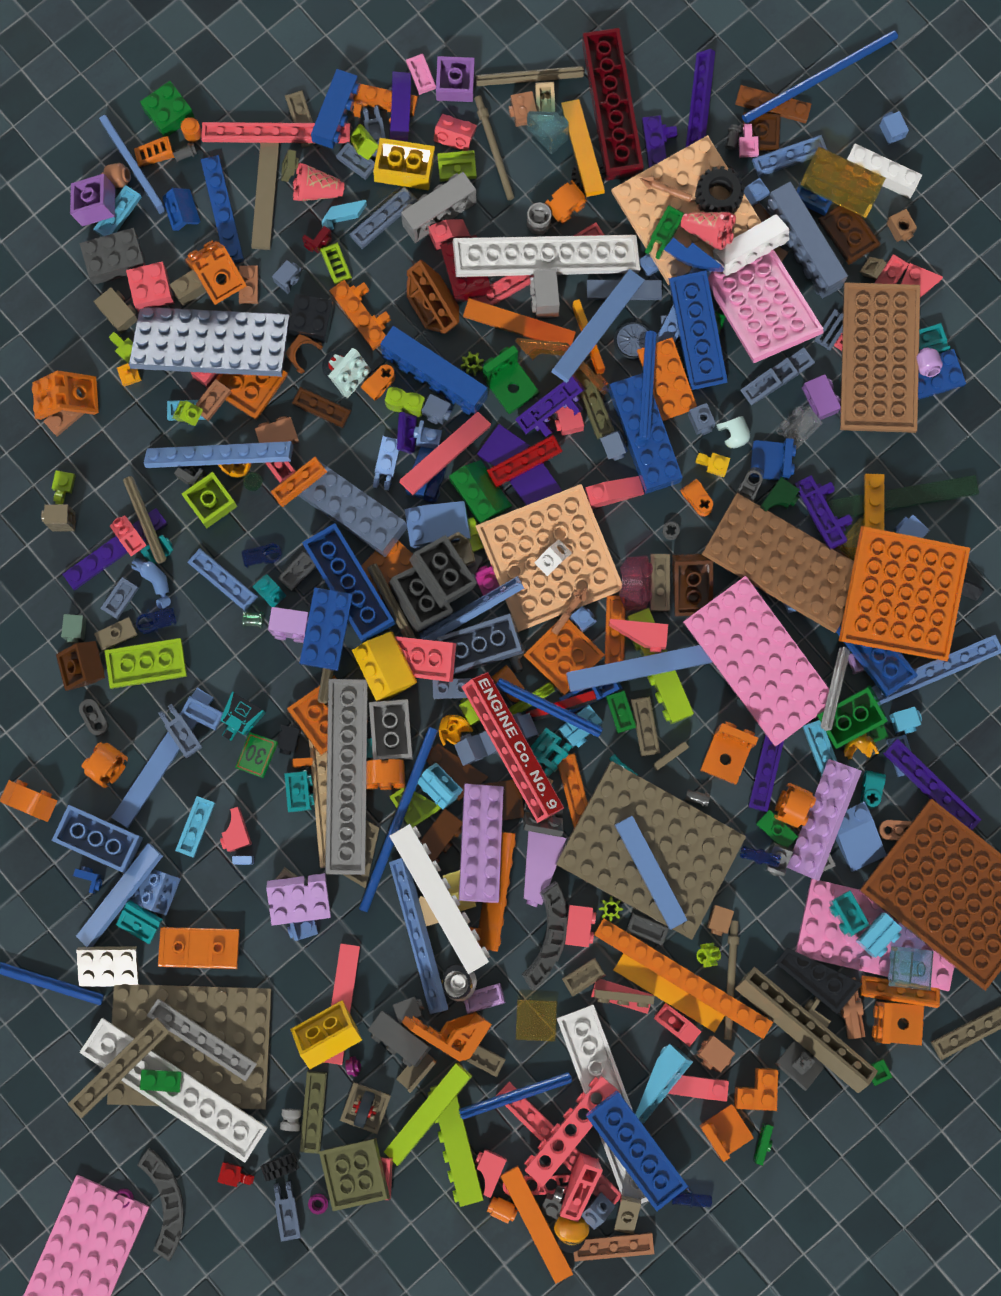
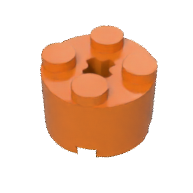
[545,180,587,224]
[82,742,128,788]
[366,759,405,790]
[774,783,816,828]

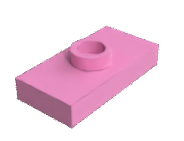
[406,54,436,95]

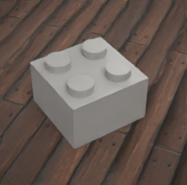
[530,269,560,319]

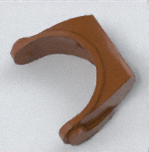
[285,334,323,374]

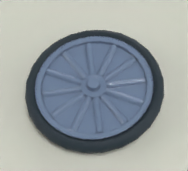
[614,321,650,360]

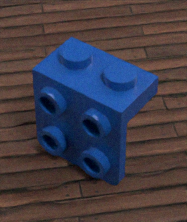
[750,438,796,481]

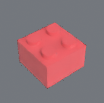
[126,261,174,312]

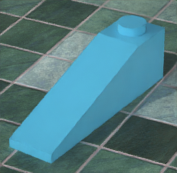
[635,1044,693,1123]

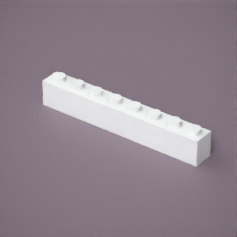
[390,824,491,974]

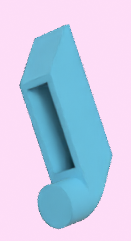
[322,200,367,231]

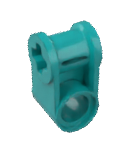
[860,770,886,809]

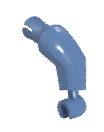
[131,558,171,609]

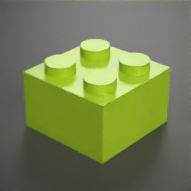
[182,472,238,529]

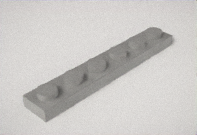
[147,999,257,1081]

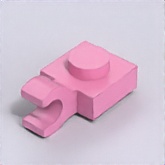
[739,124,759,158]

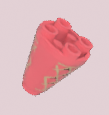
[293,163,344,201]
[681,212,736,250]

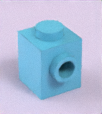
[889,707,922,734]

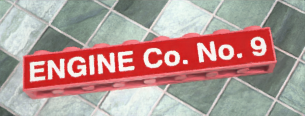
[462,672,564,823]

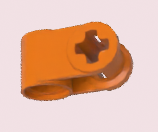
[361,364,395,401]
[680,479,713,516]
[491,665,524,702]

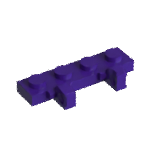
[642,115,677,168]
[515,374,585,437]
[794,475,853,549]

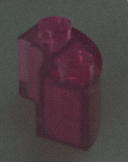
[619,556,653,610]

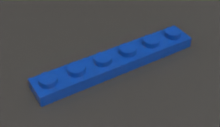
[201,155,244,263]

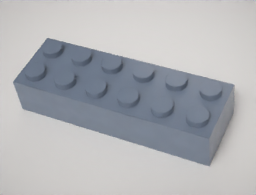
[766,181,848,299]
[298,462,407,557]

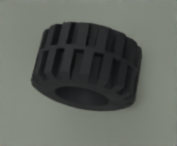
[695,166,745,214]

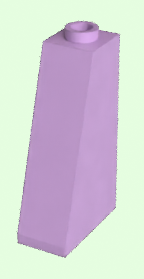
[523,831,566,907]

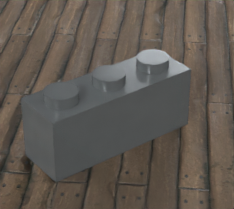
[368,1011,431,1067]

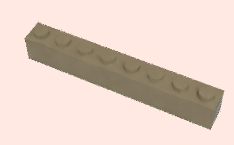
[735,967,878,1093]

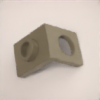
[447,532,475,566]

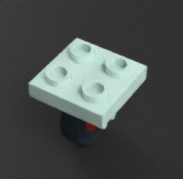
[322,348,371,398]

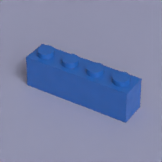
[311,69,360,149]

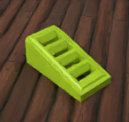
[350,124,378,160]
[320,242,352,285]

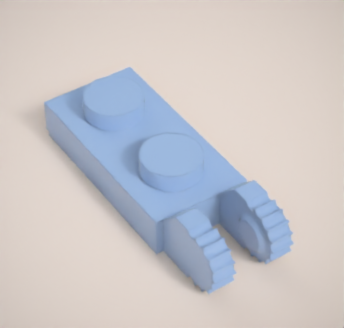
[373,436,400,491]

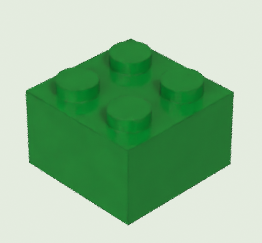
[140,81,195,137]

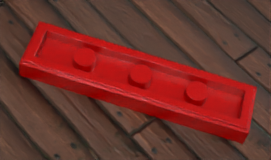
[487,435,563,488]

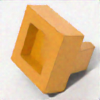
[117,363,142,387]

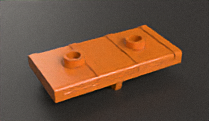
[158,927,240,969]

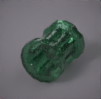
[242,611,264,629]

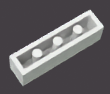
[843,144,922,199]
[713,214,789,276]

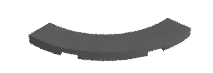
[522,881,568,991]
[137,1148,184,1261]

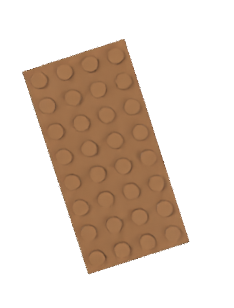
[840,283,920,433]
[702,493,854,633]

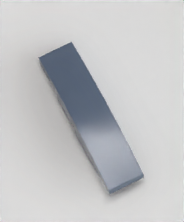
[741,347,815,406]

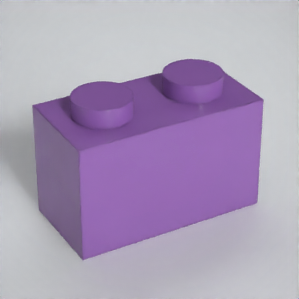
[802,374,841,421]

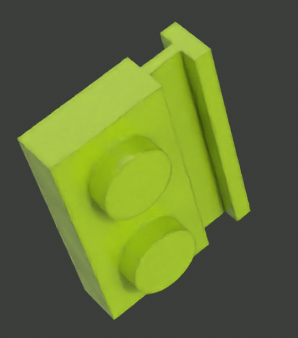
[437,150,477,182]

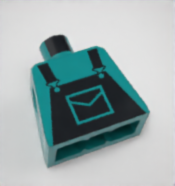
[220,692,266,741]

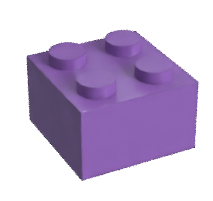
[436,56,475,102]
[70,174,115,226]

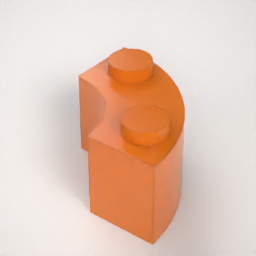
[0,779,57,822]

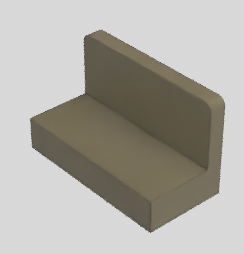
[396,1053,437,1093]

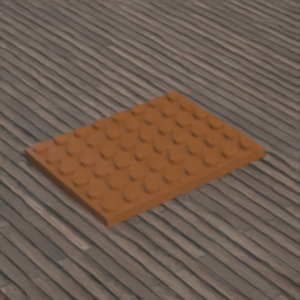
[859,799,1001,991]

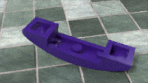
[389,71,411,142]

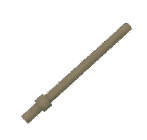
[474,96,514,200]
[724,921,740,1040]

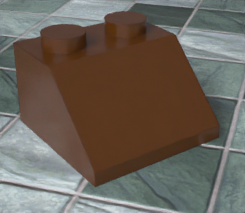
[56,641,105,691]

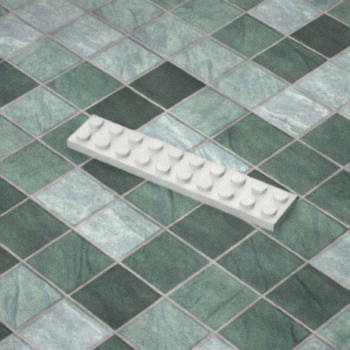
[453,235,640,277]
[557,1005,648,1204]
[79,1018,268,1163]

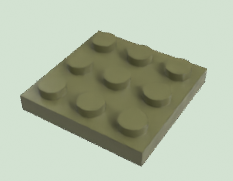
[319,1138,390,1211]

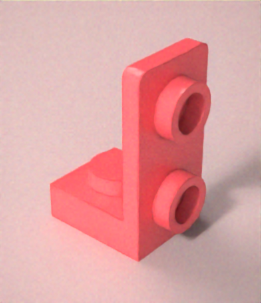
[110,515,147,556]

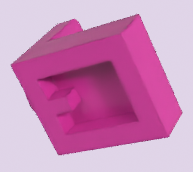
[475,566,499,596]

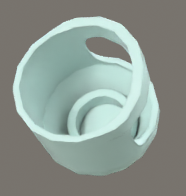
[716,416,751,448]

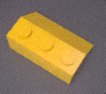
[373,138,435,190]
[352,632,417,701]
[290,1000,362,1069]

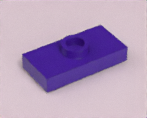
[397,412,417,454]

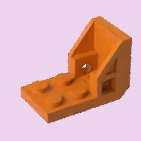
[402,1012,492,1062]

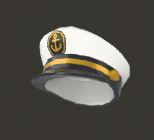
[442,964,477,1002]

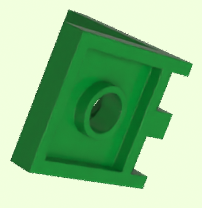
[483,345,540,415]

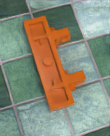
[353,83,418,124]
[329,280,391,350]

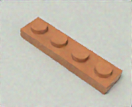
[574,1232,654,1261]

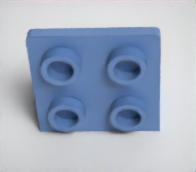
[129,869,180,915]

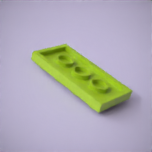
[105,638,187,689]

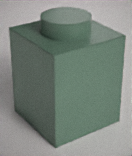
[61,614,87,644]

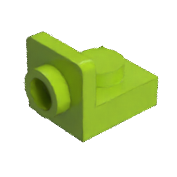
[172,401,203,426]

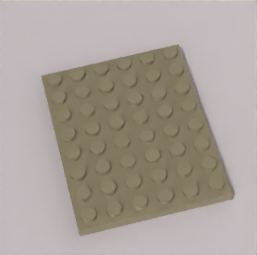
[555,761,746,940]
[107,984,272,1109]

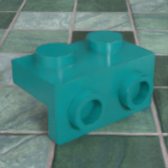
[284,770,315,813]
[829,890,870,937]

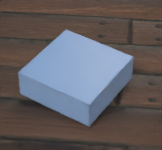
[232,856,254,865]

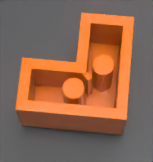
[734,1068,778,1111]

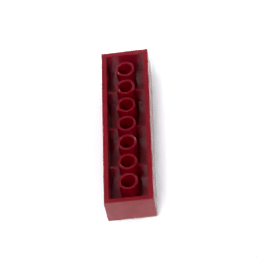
[582,28,644,181]

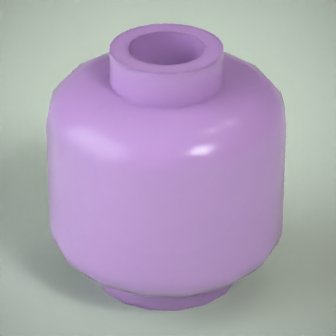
[916,348,943,377]

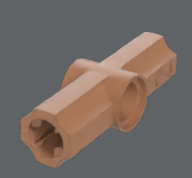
[841,977,865,1039]

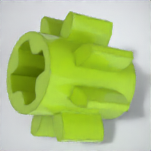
[461,352,484,376]
[599,897,623,921]
[697,942,721,967]

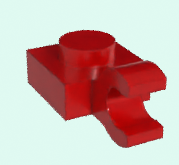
[218,1162,255,1187]

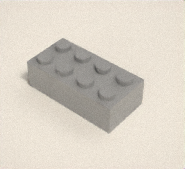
[401,172,476,243]

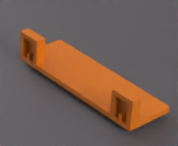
[470,832,516,951]

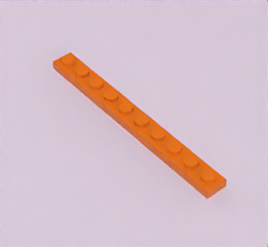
[594,918,773,1039]

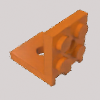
[184,240,247,305]
[32,370,99,420]
[700,722,758,785]
[872,1001,924,1046]

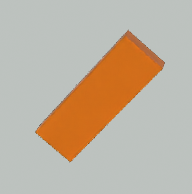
[270,456,327,507]

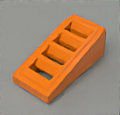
[134,136,175,167]

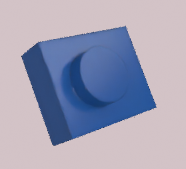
[73,866,103,894]

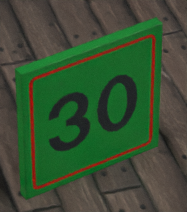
[235,732,278,778]

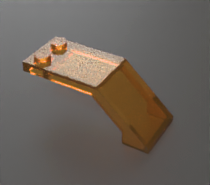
[515,338,609,395]

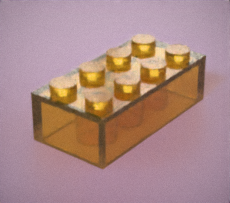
[800,147,886,218]

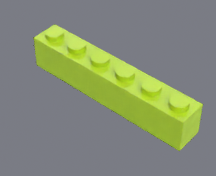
[626,608,694,724]
[428,1084,483,1207]

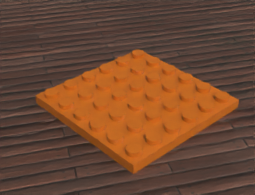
[839,526,970,661]

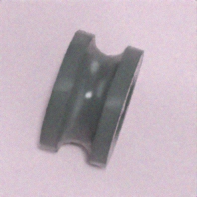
[663,522,680,540]

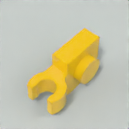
[695,453,730,477]

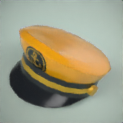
[554,1216,589,1253]

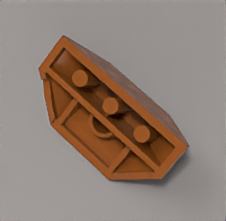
[407,260,459,334]

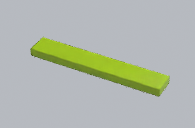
[384,1063,472,1166]

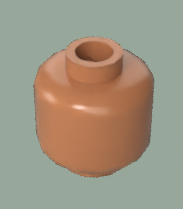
[102,163,131,189]

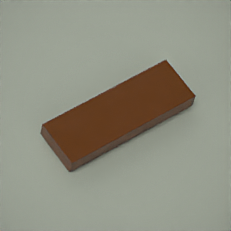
[292,387,351,428]

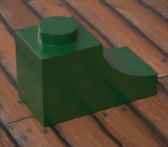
[760,477,800,511]

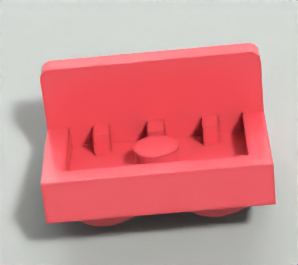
[433,114,477,151]

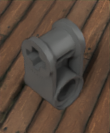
[734,467,764,502]

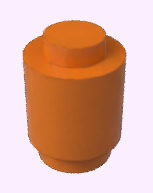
[181,118,202,142]
[487,1197,518,1224]

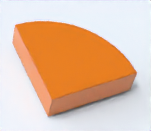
[292,758,313,768]

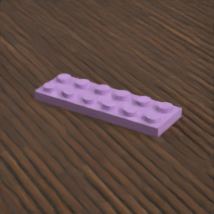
[787,759,862,881]
[459,784,503,903]

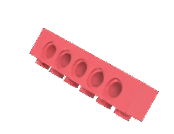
[524,1075,620,1186]

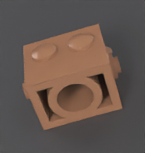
[509,91,538,127]
[696,1036,735,1072]

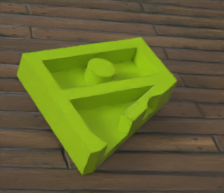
[390,786,442,828]

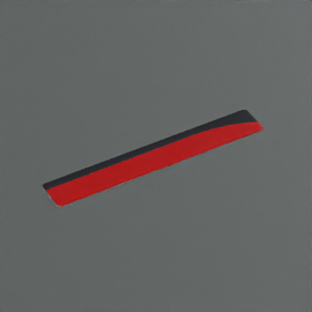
[526,691,597,722]

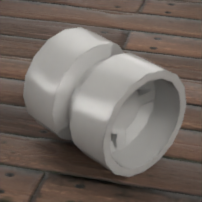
[527,202,551,235]

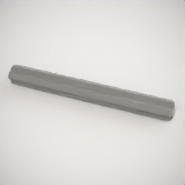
[821,647,850,731]

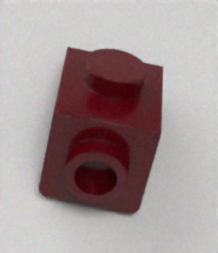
[302,226,332,254]

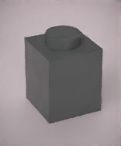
[393,996,424,1024]

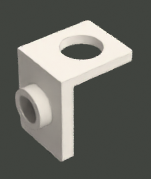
[535,540,572,576]

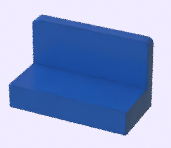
[162,188,200,231]

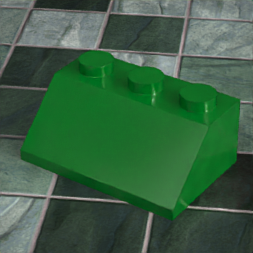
[449,460,512,524]
[817,686,888,749]

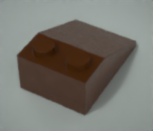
[672,554,713,616]

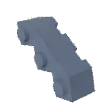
[454,712,538,766]

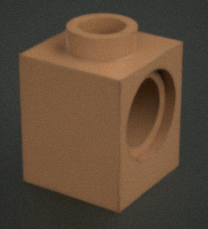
[886,209,917,242]
[707,905,734,936]

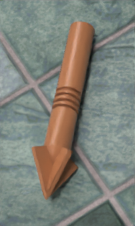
[639,176,693,202]
[551,587,587,635]

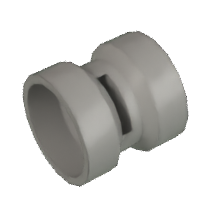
[280,1108,302,1131]

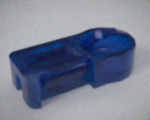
[424,467,447,504]
[242,543,282,568]
[136,608,177,634]

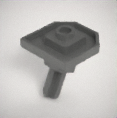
[775,1041,824,1091]

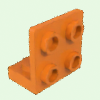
[699,1104,754,1162]

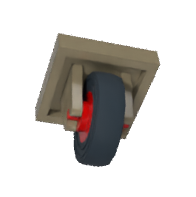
[340,1082,391,1134]

